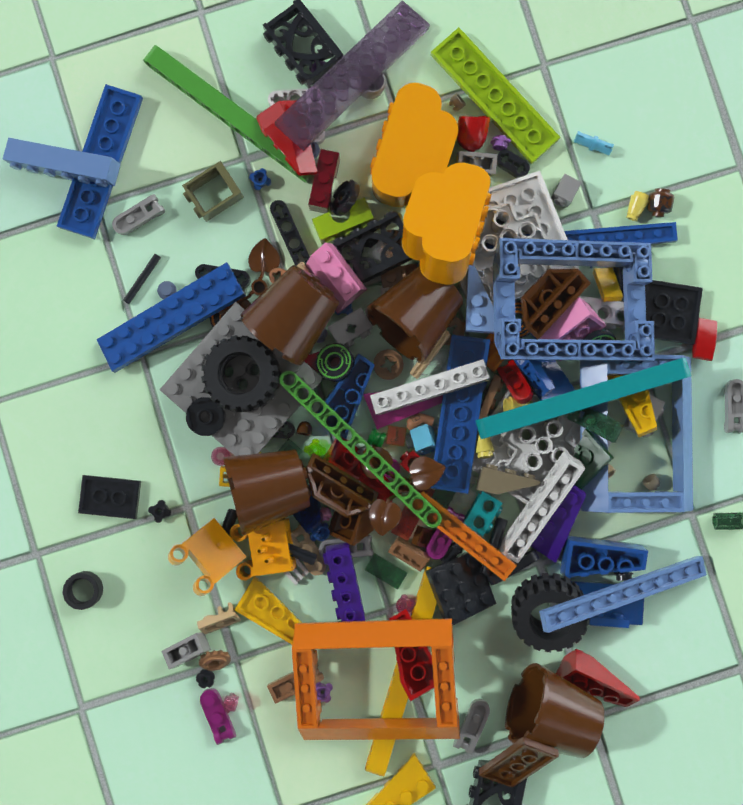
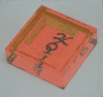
[385,425,407,447]

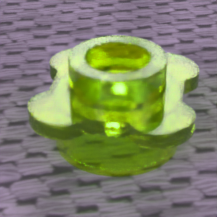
[304,439,326,457]

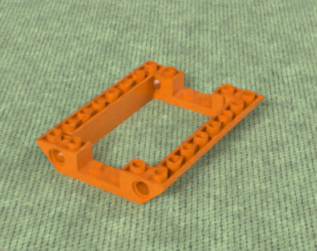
[292,618,460,740]

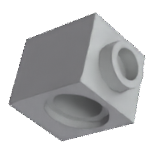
[551,174,582,207]

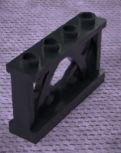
[262,0,345,89]
[333,211,413,284]
[466,760,527,805]

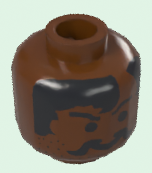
[647,188,675,217]

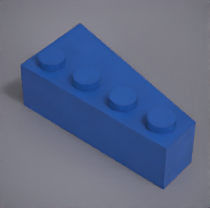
[314,353,375,439]
[560,535,648,578]

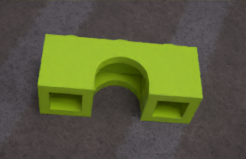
[312,197,374,244]

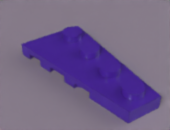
[531,485,586,563]

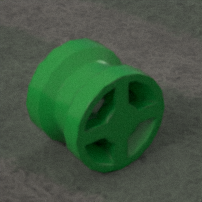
[367,428,387,448]

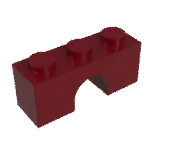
[308,149,340,214]

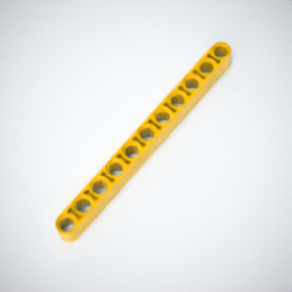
[365,566,437,777]

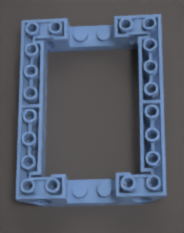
[493,238,655,361]
[580,355,693,513]

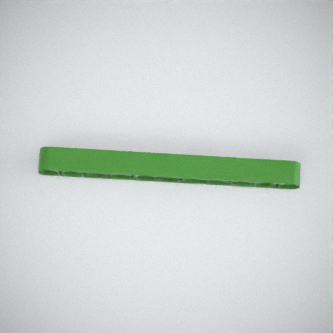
[143,45,317,183]
[280,371,442,528]

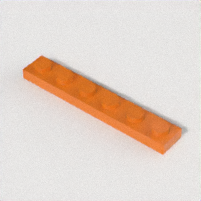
[412,491,517,581]

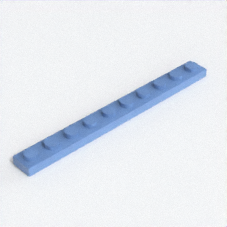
[539,556,707,633]

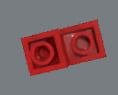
[692,318,717,361]

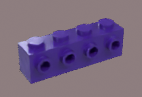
[323,542,365,622]

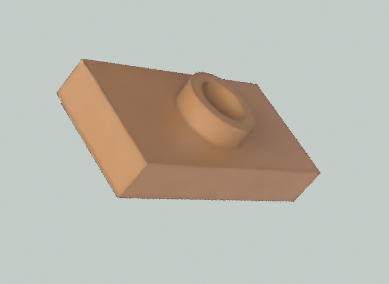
[388,536,431,572]

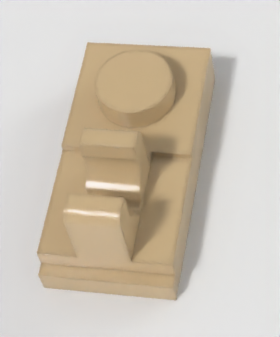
[197,602,241,635]

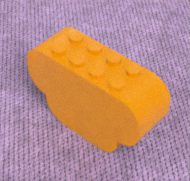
[370,83,458,207]
[402,163,492,285]

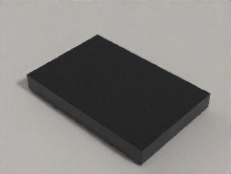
[78,475,141,519]

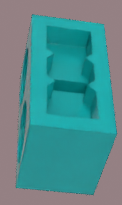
[463,491,503,536]

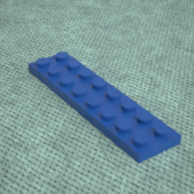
[57,84,143,240]
[96,262,246,373]
[431,335,490,494]

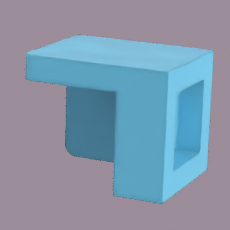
[410,424,437,456]

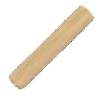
[410,330,451,379]

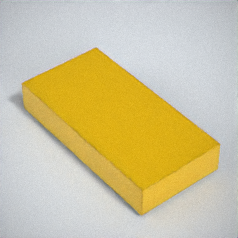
[593,268,623,302]

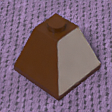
[328,510,374,546]

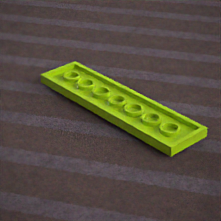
[430,27,560,164]

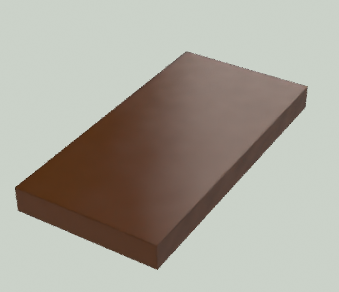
[479,737,559,788]

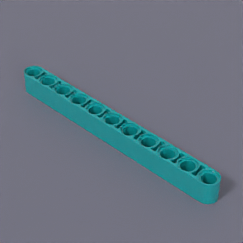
[475,357,692,439]

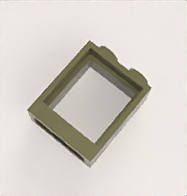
[182,161,244,222]

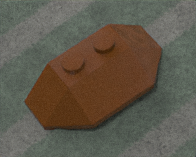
[521,269,591,339]
[306,453,379,517]

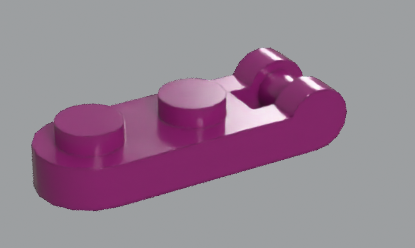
[426,506,465,559]
[200,688,236,745]

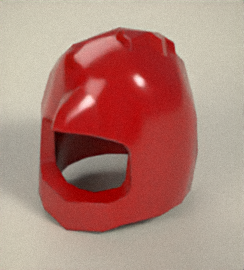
[457,116,490,152]

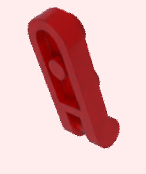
[496,360,533,404]

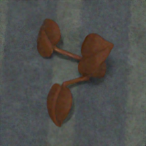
[218,238,280,316]
[362,446,446,536]

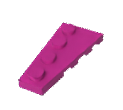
[363,391,443,429]

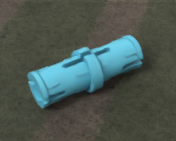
[573,131,614,156]

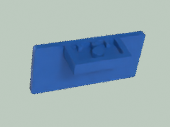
[514,338,575,401]
[571,581,644,628]

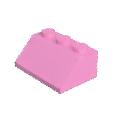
[306,243,367,314]
[539,297,607,361]

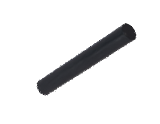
[123,254,161,304]

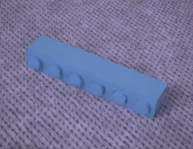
[3,137,121,187]

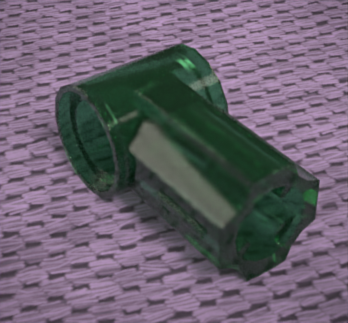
[712,511,743,530]

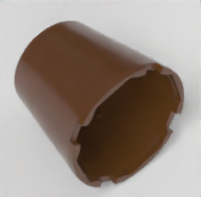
[240,265,339,365]
[365,266,463,363]
[223,450,311,536]
[505,663,605,758]

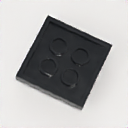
[645,280,703,345]
[425,552,497,626]

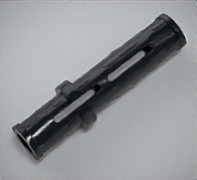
[479,517,508,577]

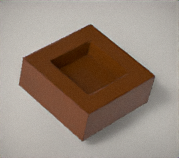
[411,525,435,548]

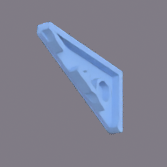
[465,264,494,333]

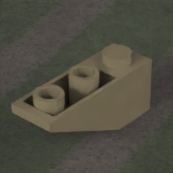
[475,464,540,495]

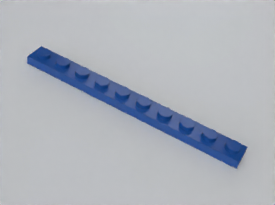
[486,222,678,249]

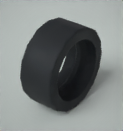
[62,571,103,610]

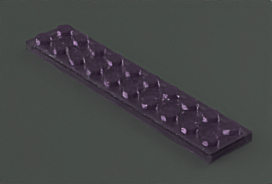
[275,0,430,151]

